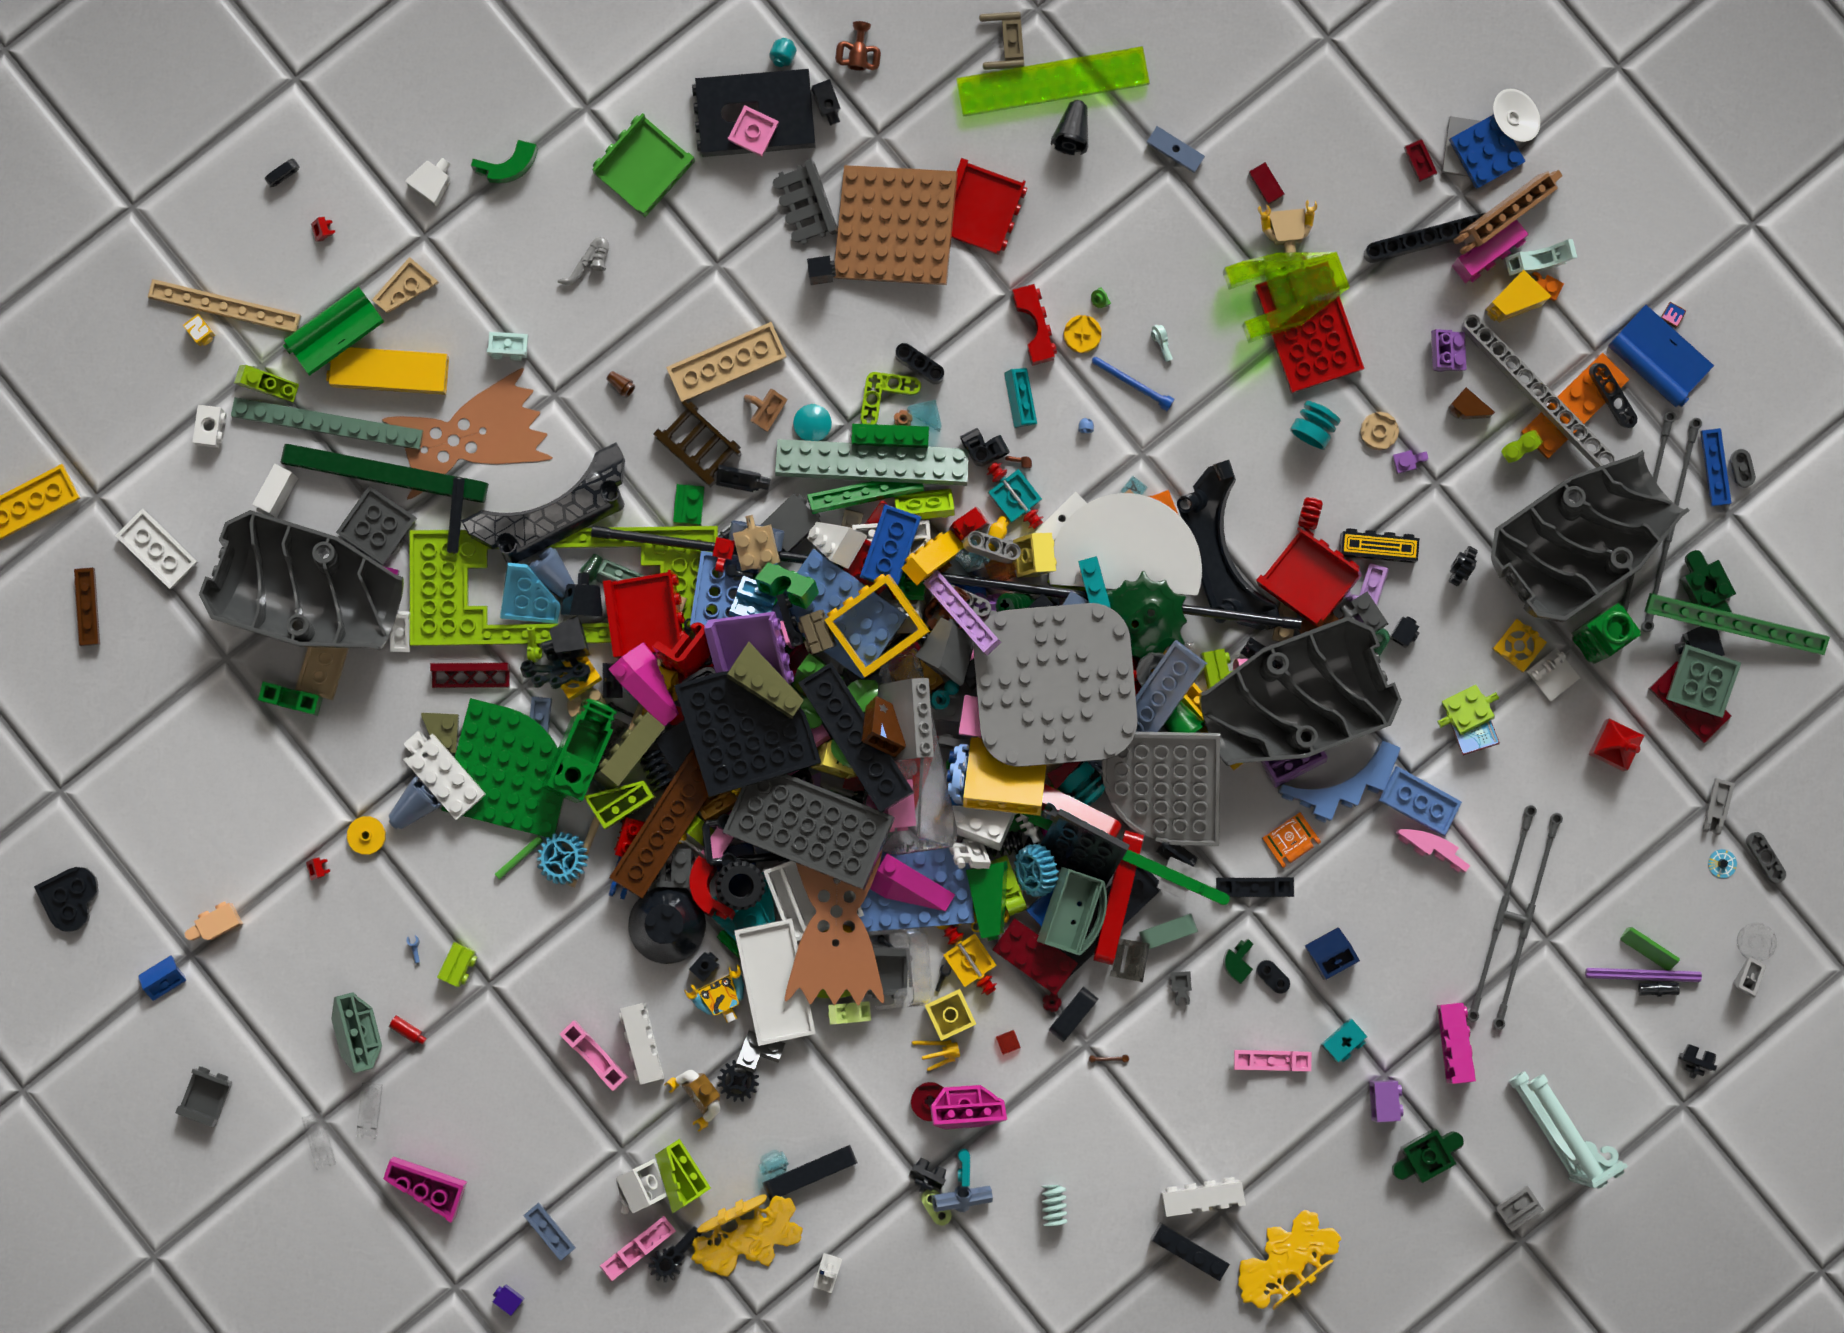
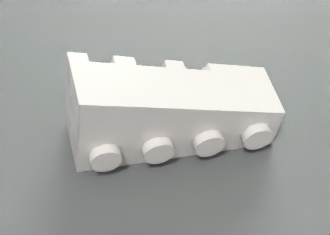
[619,1002,664,1085]
[1161,1177,1246,1217]

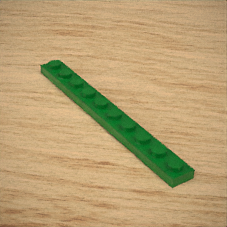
[1644,593,1830,655]

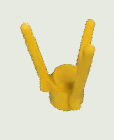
[912,1040,960,1071]

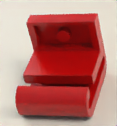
[653,622,711,677]

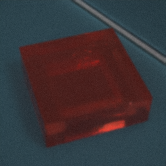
[996,1029,1021,1055]

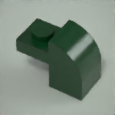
[1223,939,1254,984]

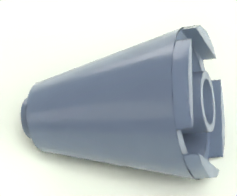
[389,777,442,829]

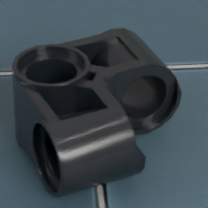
[960,428,1010,467]

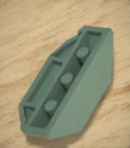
[331,992,382,1073]

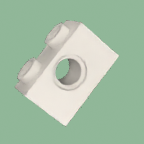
[192,405,227,448]

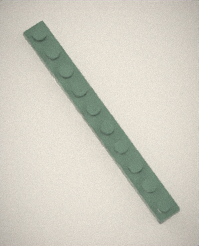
[231,397,424,450]

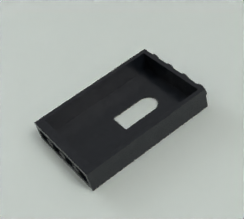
[692,69,816,157]

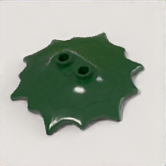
[1106,571,1187,660]

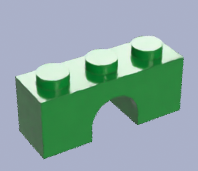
[755,562,819,609]
[258,681,323,716]

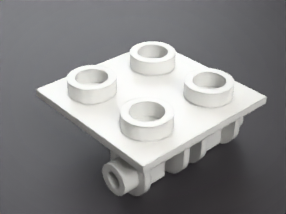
[1526,648,1580,702]

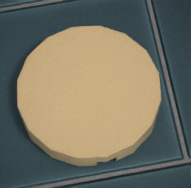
[1360,412,1399,450]

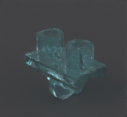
[956,538,990,573]

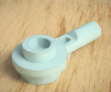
[1151,325,1173,362]

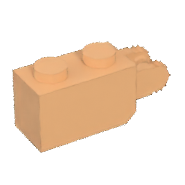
[185,902,243,941]

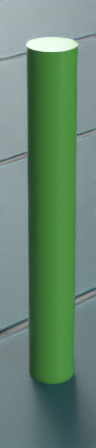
[495,835,543,879]

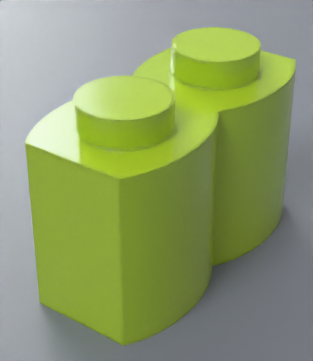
[1501,430,1543,463]

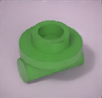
[1091,287,1111,308]

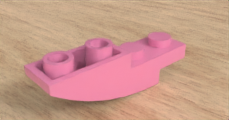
[1396,829,1470,873]

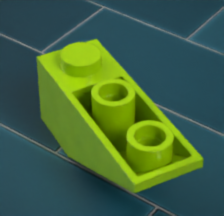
[234,365,299,402]

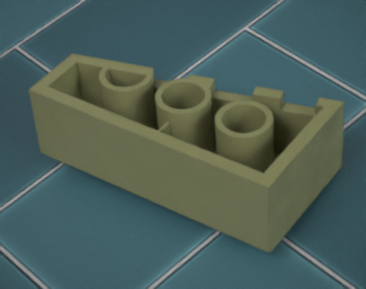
[727,642,804,719]
[593,712,665,790]

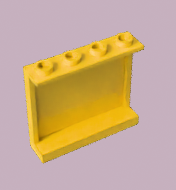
[963,737,1046,816]

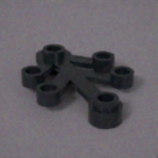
[520,651,590,689]

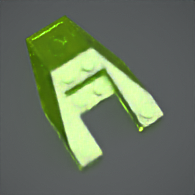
[1222,252,1350,343]

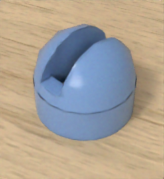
[1078,418,1094,433]

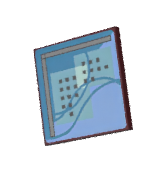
[1450,721,1500,756]

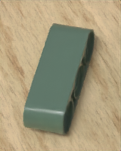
[1139,913,1198,950]

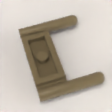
[979,12,1024,70]

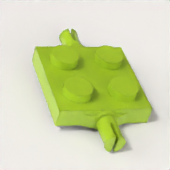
[1437,684,1499,735]

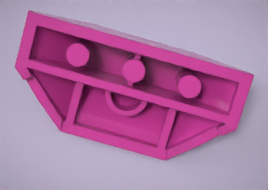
[930,1085,1007,1129]

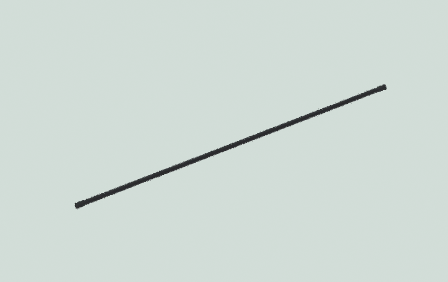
[591,526,1302,630]

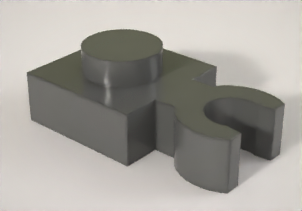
[1170,971,1192,1005]

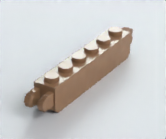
[1453,170,1562,254]

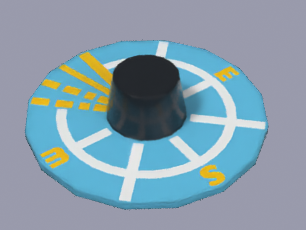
[1708,849,1737,878]

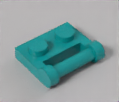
[958,1149,970,1186]

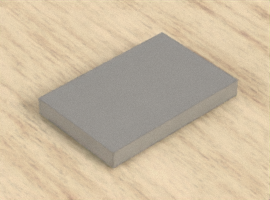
[1442,116,1480,177]

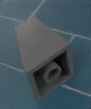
[915,617,974,686]

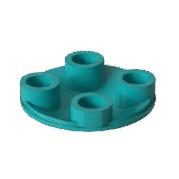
[793,404,832,441]

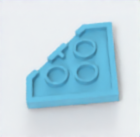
[500,563,561,624]

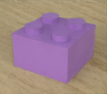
[1369,1080,1404,1122]

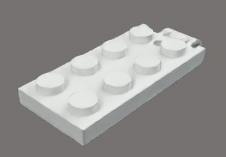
[403,731,486,820]

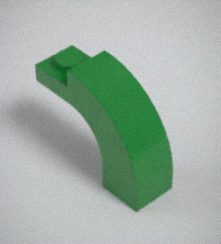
[471,140,538,184]

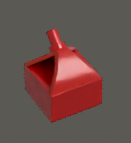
[1588,718,1645,771]

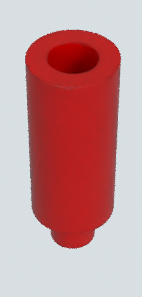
[388,1015,427,1045]

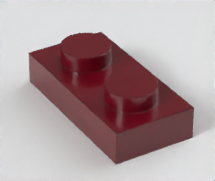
[1404,139,1437,182]

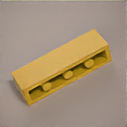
[901,530,964,585]

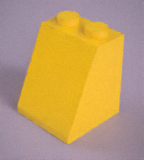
[1485,270,1551,323]

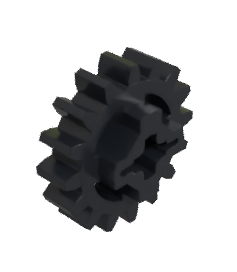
[1449,546,1478,586]
[717,1060,759,1102]

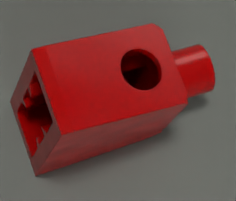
[949,507,990,543]

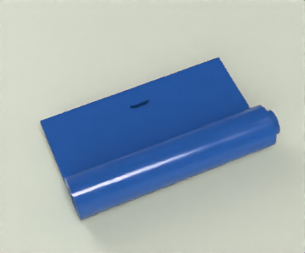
[1608,305,1714,407]

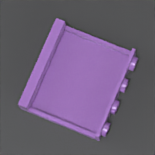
[704,612,794,686]

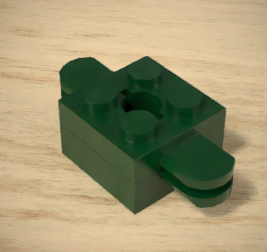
[1680,550,1736,612]
[1392,1128,1464,1183]

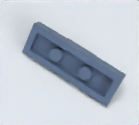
[523,1202,576,1261]

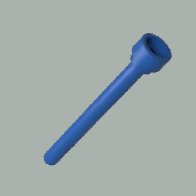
[1092,357,1175,412]

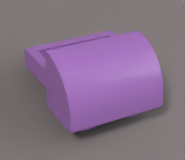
[1431,329,1467,372]

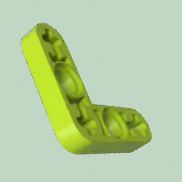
[861,372,921,424]

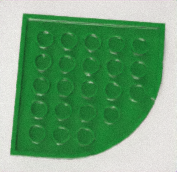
[441,698,564,839]

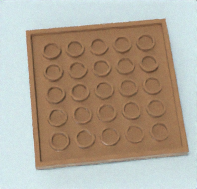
[833,165,958,285]

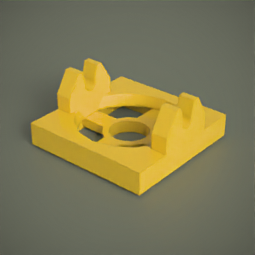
[1492,619,1547,673]
[559,656,603,701]

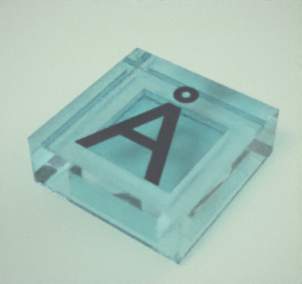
[1121,476,1148,495]

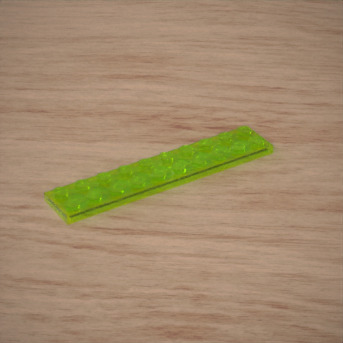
[956,46,1150,117]

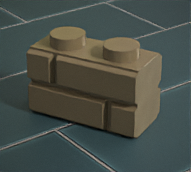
[798,609,837,654]

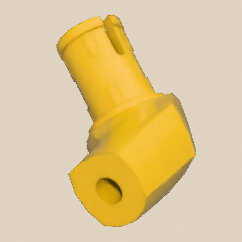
[988,516,1009,560]

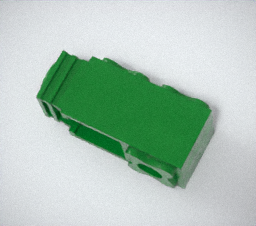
[1571,603,1641,664]
[541,699,617,803]

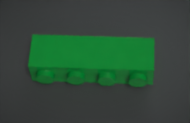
[851,424,929,448]

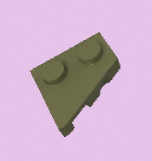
[421,713,459,753]

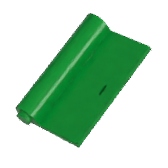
[283,286,384,376]

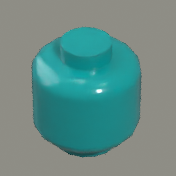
[769,38,797,67]

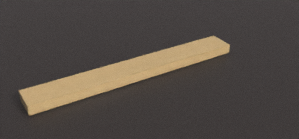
[148,279,301,333]

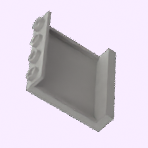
[877,678,934,762]

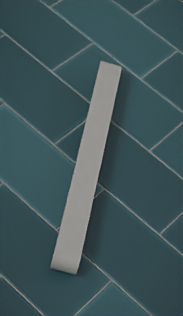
[1462,314,1615,468]

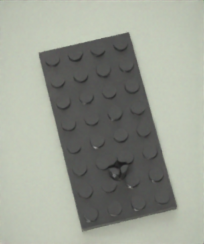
[723,774,895,890]

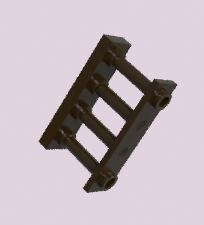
[653,400,742,488]

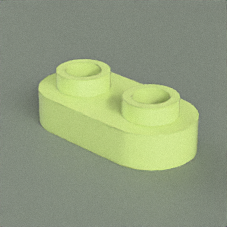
[921,1189,952,1226]

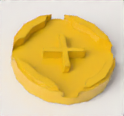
[1063,315,1101,353]

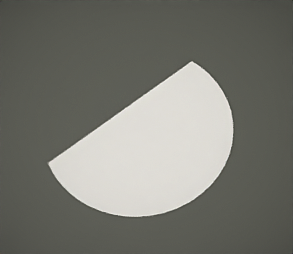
[1049,493,1202,595]

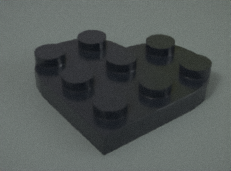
[34,867,99,932]

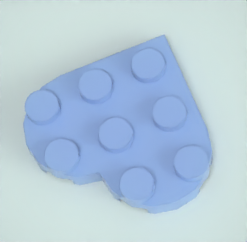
[948,744,969,805]

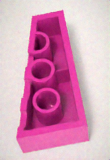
[383,1156,467,1223]

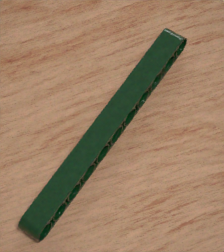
[280,444,489,503]

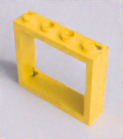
[824,574,930,677]

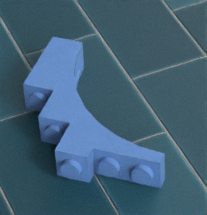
[1278,741,1401,823]

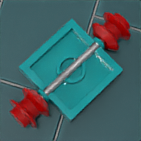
[987,462,1044,529]

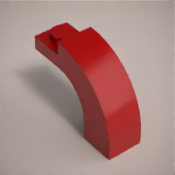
[689,856,736,920]

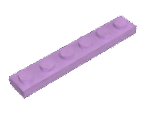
[923,570,1002,656]

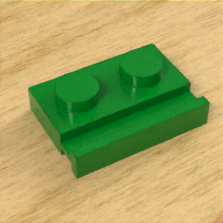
[673,484,705,525]

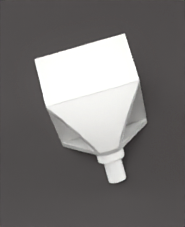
[616,1159,667,1214]

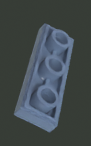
[1147,126,1205,173]

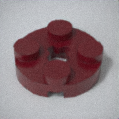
[911,1082,944,1121]

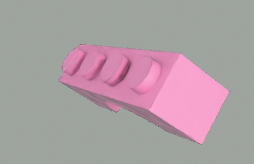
[559,1020,629,1091]

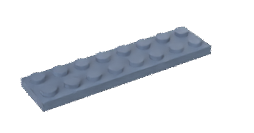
[1089,640,1207,775]

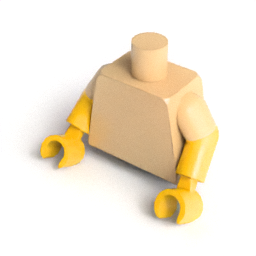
[1257,200,1317,255]

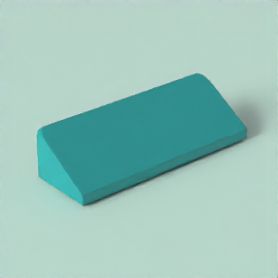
[1004,368,1037,428]

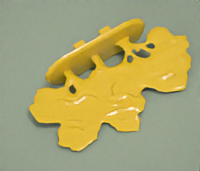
[691,1194,803,1277]
[1238,1210,1341,1310]

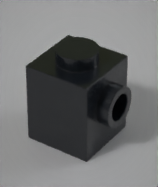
[1389,616,1420,648]
[689,951,719,982]

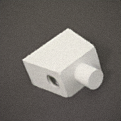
[405,158,451,207]

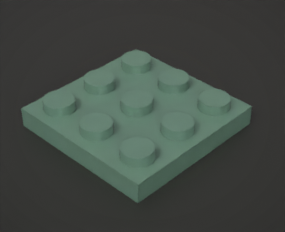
[1666,644,1741,718]

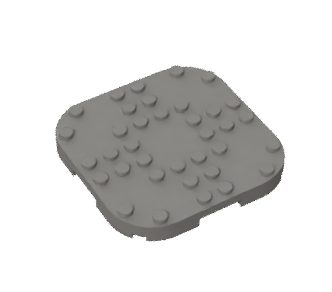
[974,603,1137,767]

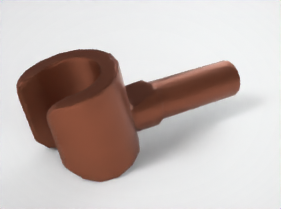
[1005,456,1032,468]

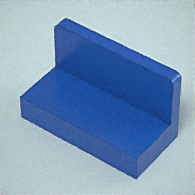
[138,955,186,1001]

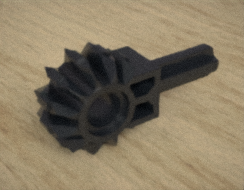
[648,1226,702,1282]

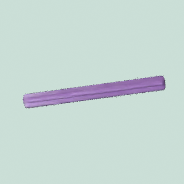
[1585,968,1702,982]

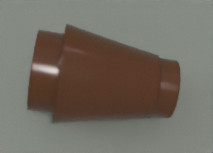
[606,371,635,397]

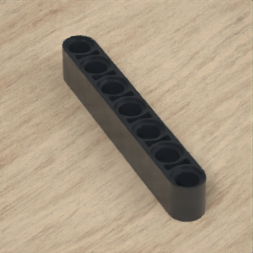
[1364,213,1486,263]

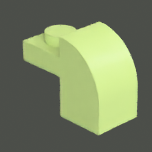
[828,1001,871,1025]

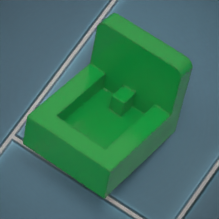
[898,573,927,601]

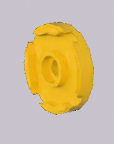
[347,816,386,855]

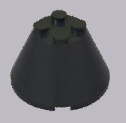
[628,887,706,964]

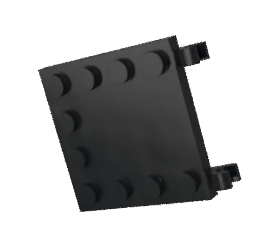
[1023,802,1130,887]

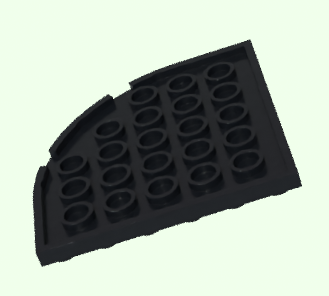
[674,671,821,798]

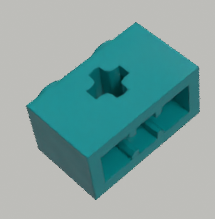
[1321,1019,1368,1062]

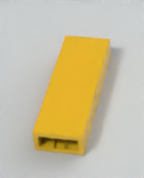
[326,347,449,395]

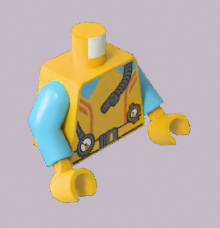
[684,965,745,1023]

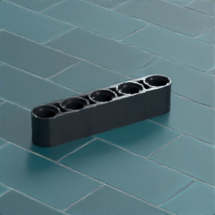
[762,1145,858,1201]

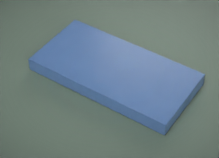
[1379,766,1462,836]

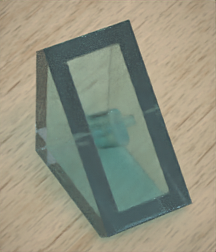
[907,400,942,432]

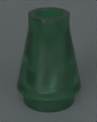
[579,554,603,583]

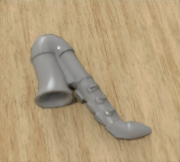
[557,237,609,285]

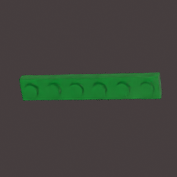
[807,481,924,514]

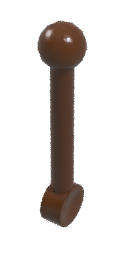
[1088,1055,1129,1063]

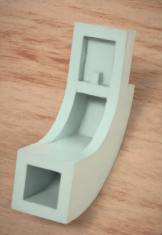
[1505,239,1577,276]

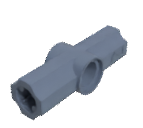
[932,1186,993,1212]

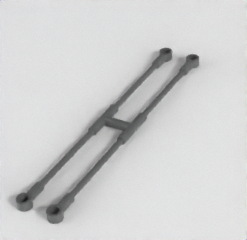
[1621,411,1702,632]
[1467,805,1563,1029]

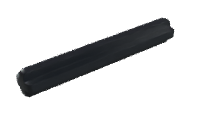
[447,477,465,554]

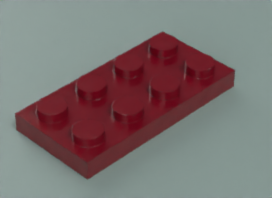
[1648,661,1731,743]
[992,918,1078,995]

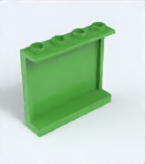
[592,113,695,217]

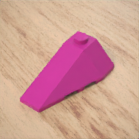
[609,643,679,726]

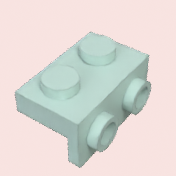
[486,332,528,361]

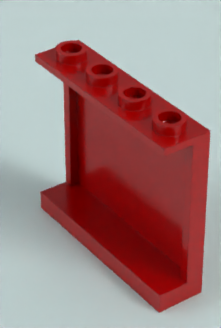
[951,158,1028,255]
[1256,527,1362,628]
[603,570,686,659]

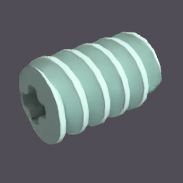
[1041,1185,1067,1226]

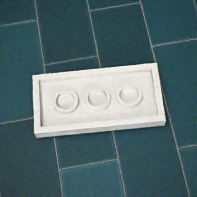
[115,508,198,589]

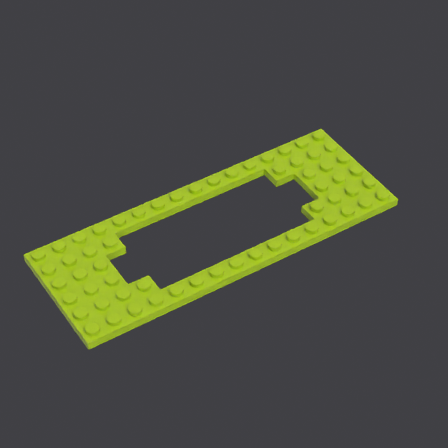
[410,526,719,646]

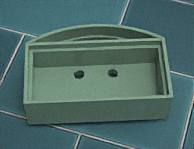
[1037,867,1107,955]

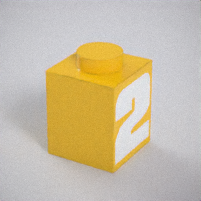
[183,314,215,347]

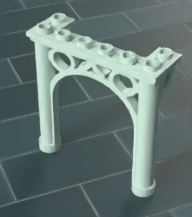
[1508,1071,1628,1189]

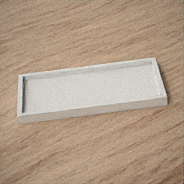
[734,918,816,1046]

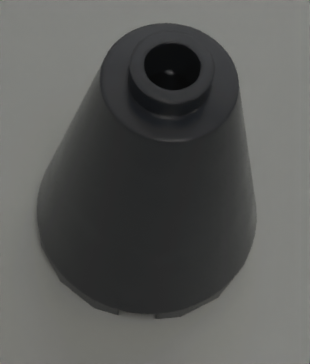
[1050,100,1088,155]

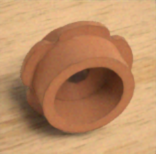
[894,410,913,426]

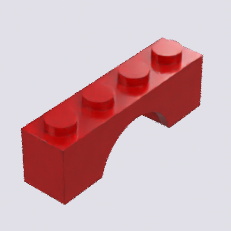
[1012,284,1057,366]

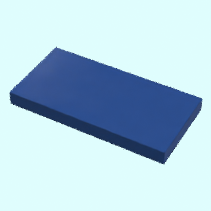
[860,504,921,587]

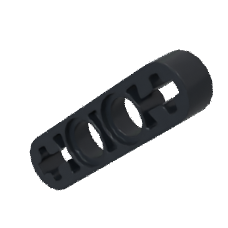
[1589,363,1638,428]

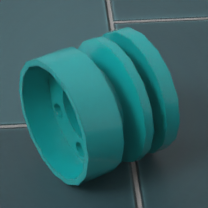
[1290,401,1341,450]
[1058,761,1106,806]

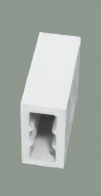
[253,464,298,518]

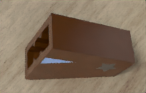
[862,696,906,757]

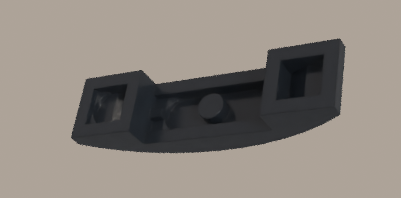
[1216,877,1294,897]

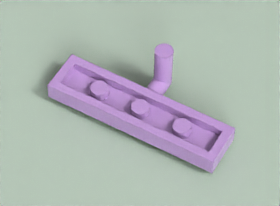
[1345,563,1389,623]

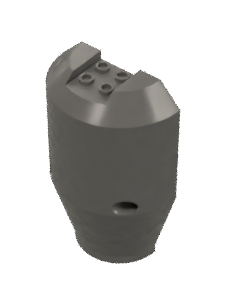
[1491,450,1690,623]
[199,510,404,650]
[1199,617,1402,766]

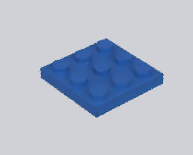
[1448,114,1526,189]

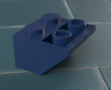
[1305,927,1360,980]

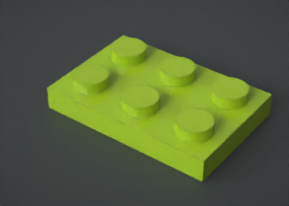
[894,488,955,520]

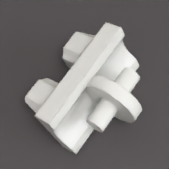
[813,1253,842,1293]

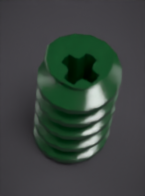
[996,593,1035,613]

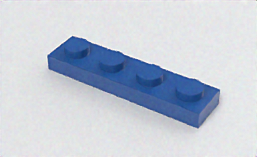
[1700,428,1732,507]

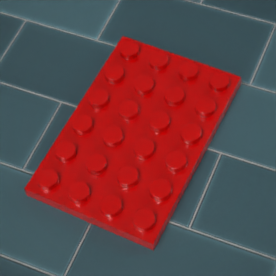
[1254,262,1365,393]

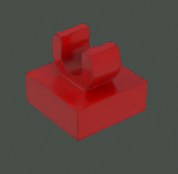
[311,217,335,242]
[306,857,330,881]

